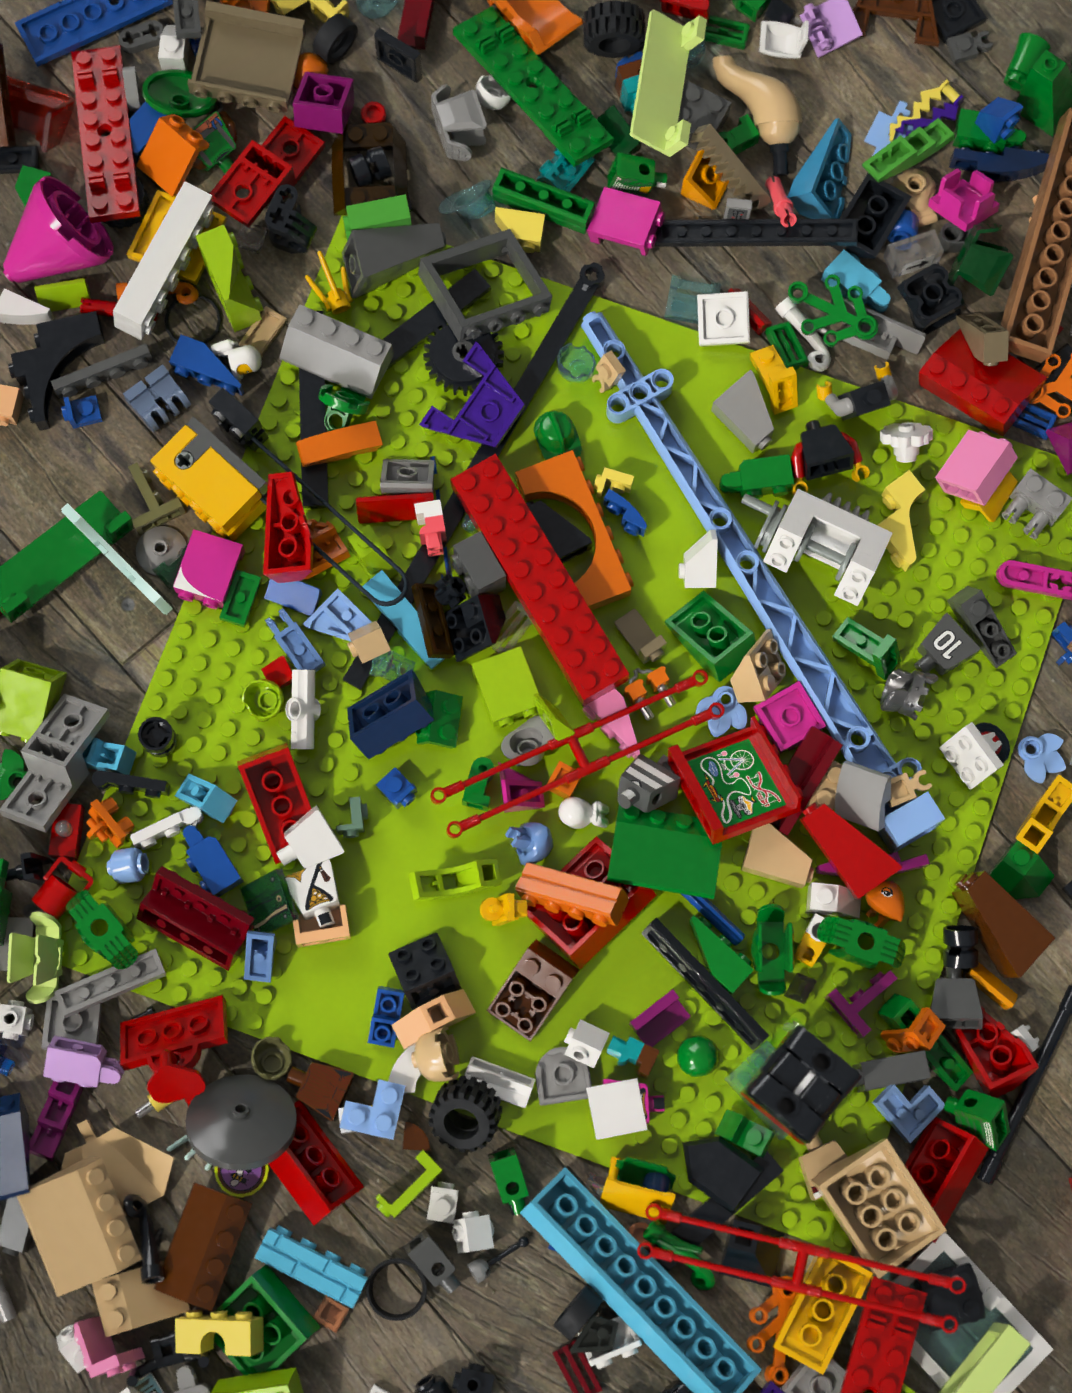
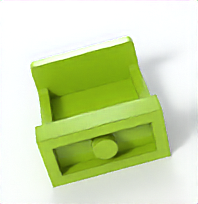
[471,646,539,728]
[375,1150,443,1218]

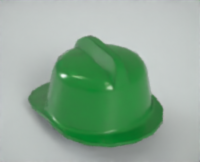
[534,411,582,460]

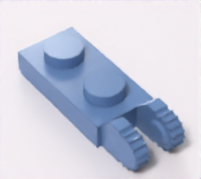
[265,608,326,673]

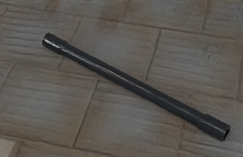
[977,985,1072,1185]

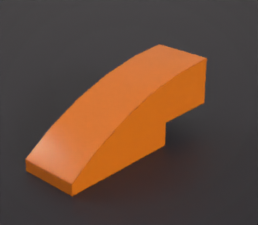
[296,421,383,467]

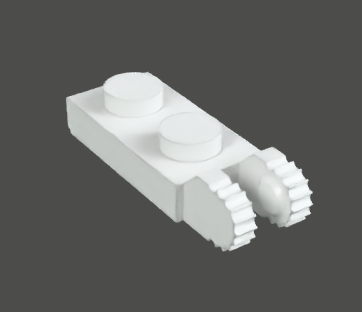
[130,806,204,850]

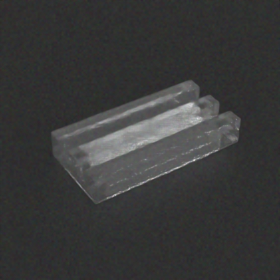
[491,601,532,653]

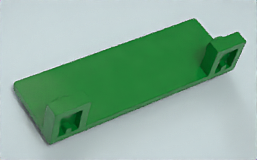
[0,491,134,623]

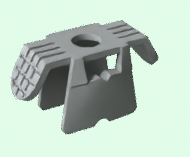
[431,84,487,161]

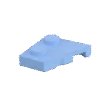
[303,588,372,642]

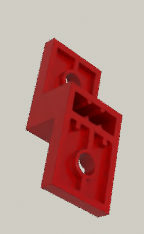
[210,116,325,228]

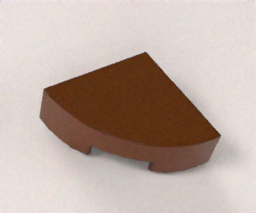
[403,1122,430,1151]

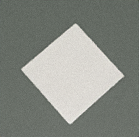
[586,1078,647,1140]

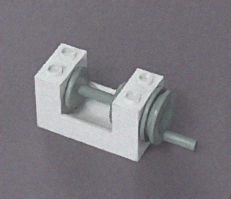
[741,489,892,606]

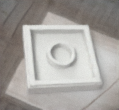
[697,291,750,346]

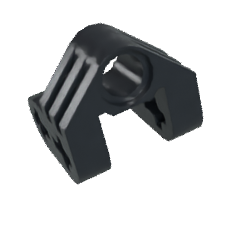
[265,184,317,254]

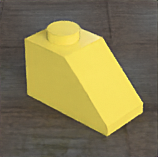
[495,207,545,253]

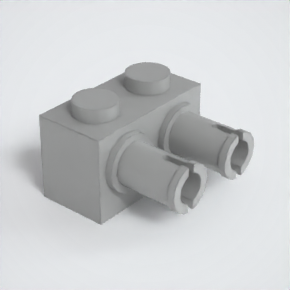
[1002,468,1072,539]

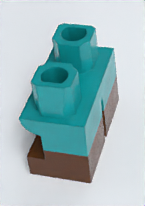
[615,59,642,115]
[606,1036,659,1079]

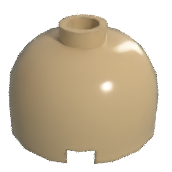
[411,1026,460,1082]

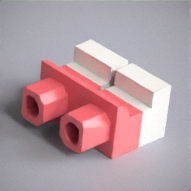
[414,500,447,557]

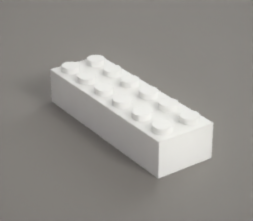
[113,181,214,340]

